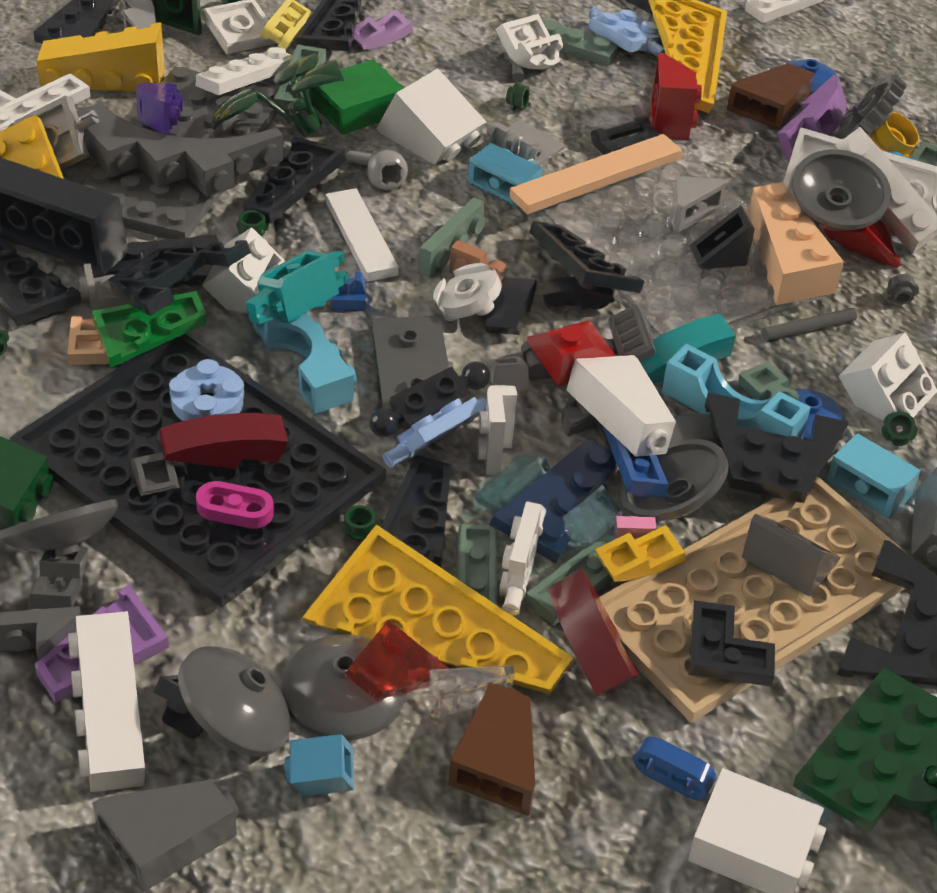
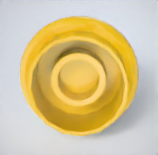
[869,112,919,157]

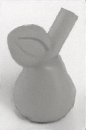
[346,145,408,191]

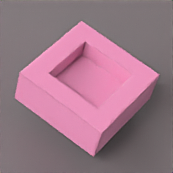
[613,516,656,539]

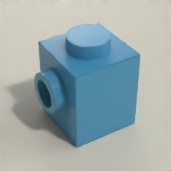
[284,734,354,796]

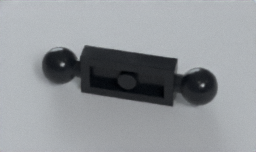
[369,361,490,437]

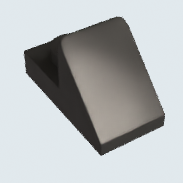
[0,606,81,661]

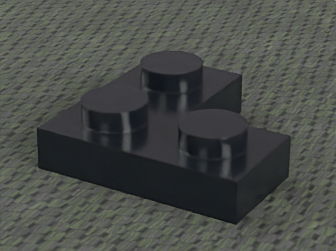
[688,600,775,687]

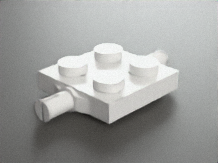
[499,501,546,616]

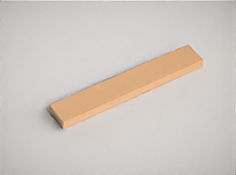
[509,134,682,214]

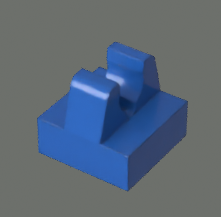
[331,272,366,311]

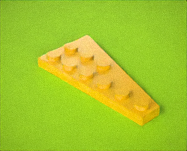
[648,0,727,114]
[302,524,574,695]

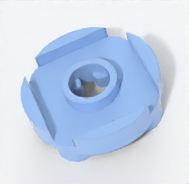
[169,359,244,421]

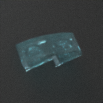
[562,485,624,549]

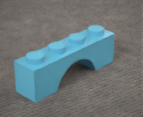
[253,311,357,414]
[662,344,811,439]

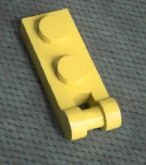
[260,0,313,50]

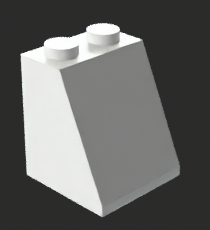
[377,69,486,165]

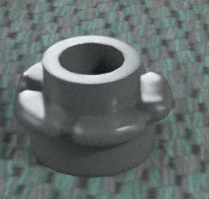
[886,274,919,305]

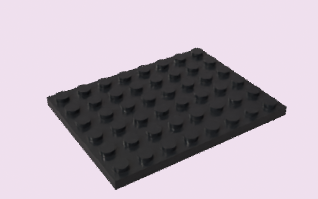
[10,334,386,608]

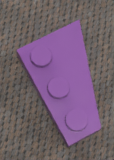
[35,584,169,703]

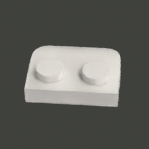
[495,14,563,69]
[477,385,517,475]

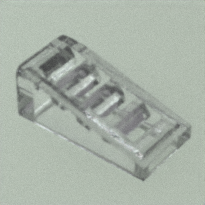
[428,666,515,719]

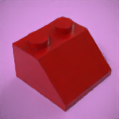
[650,53,702,140]

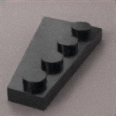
[33,0,120,44]

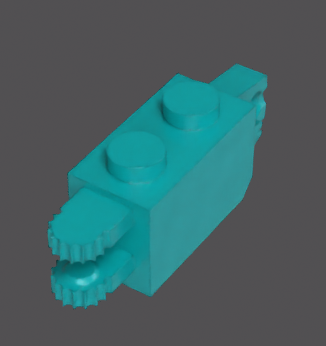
[246,250,349,324]

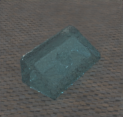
[475,455,551,513]

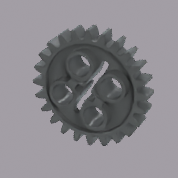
[832,74,907,139]

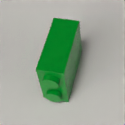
[311,59,404,135]

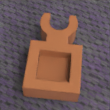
[449,240,507,281]

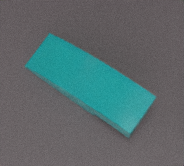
[640,313,736,384]

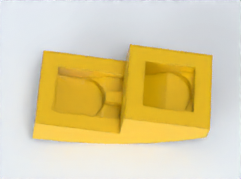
[595,525,686,582]

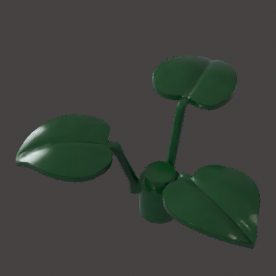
[211,53,344,136]

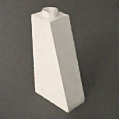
[567,355,676,457]

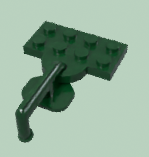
[793,667,937,836]

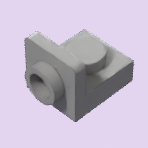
[78,264,130,311]

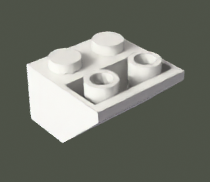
[202,227,285,314]
[839,332,937,429]

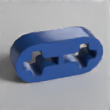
[633,737,716,800]

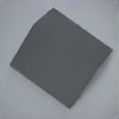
[742,514,841,596]

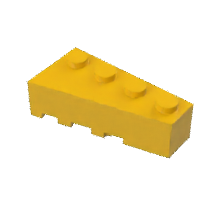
[36,22,165,92]

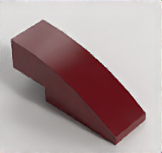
[159,413,288,469]
[547,569,639,696]

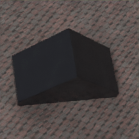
[689,205,755,270]

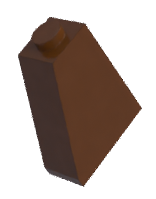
[727,63,815,130]
[448,682,535,816]

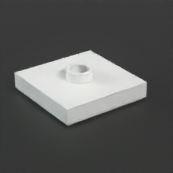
[201,0,276,54]

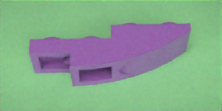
[777,75,847,160]

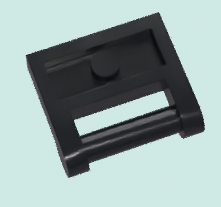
[591,115,660,155]

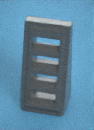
[608,305,656,362]

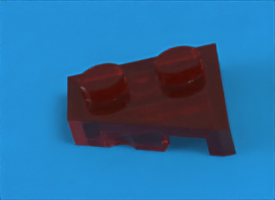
[344,620,451,701]

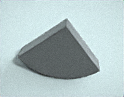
[562,396,598,437]

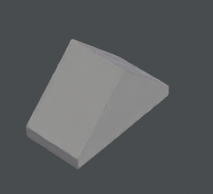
[672,176,727,233]

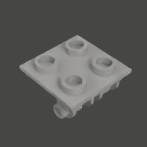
[480,120,566,166]

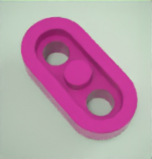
[196,481,274,529]

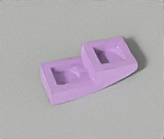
[353,9,414,50]

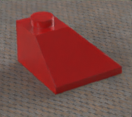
[822,218,902,268]
[527,320,616,387]

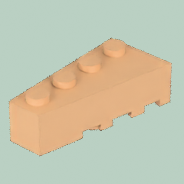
[748,182,844,305]

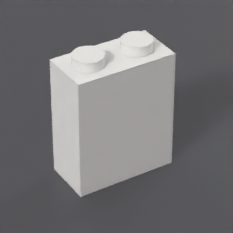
[688,768,826,893]

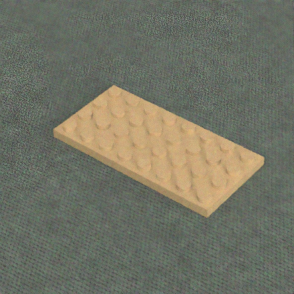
[599,478,909,723]

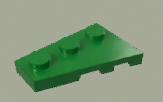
[92,291,206,368]

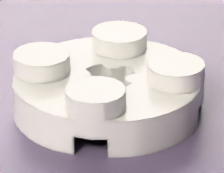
[433,263,502,321]

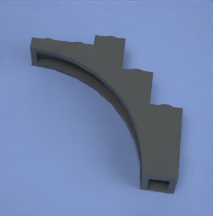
[77,103,283,197]

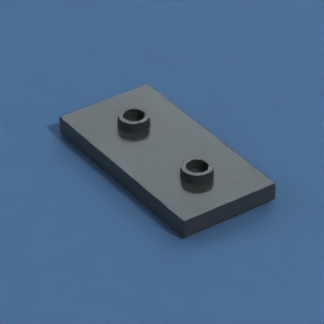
[371,316,449,424]

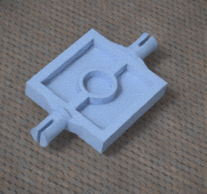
[588,7,666,57]
[382,397,486,468]

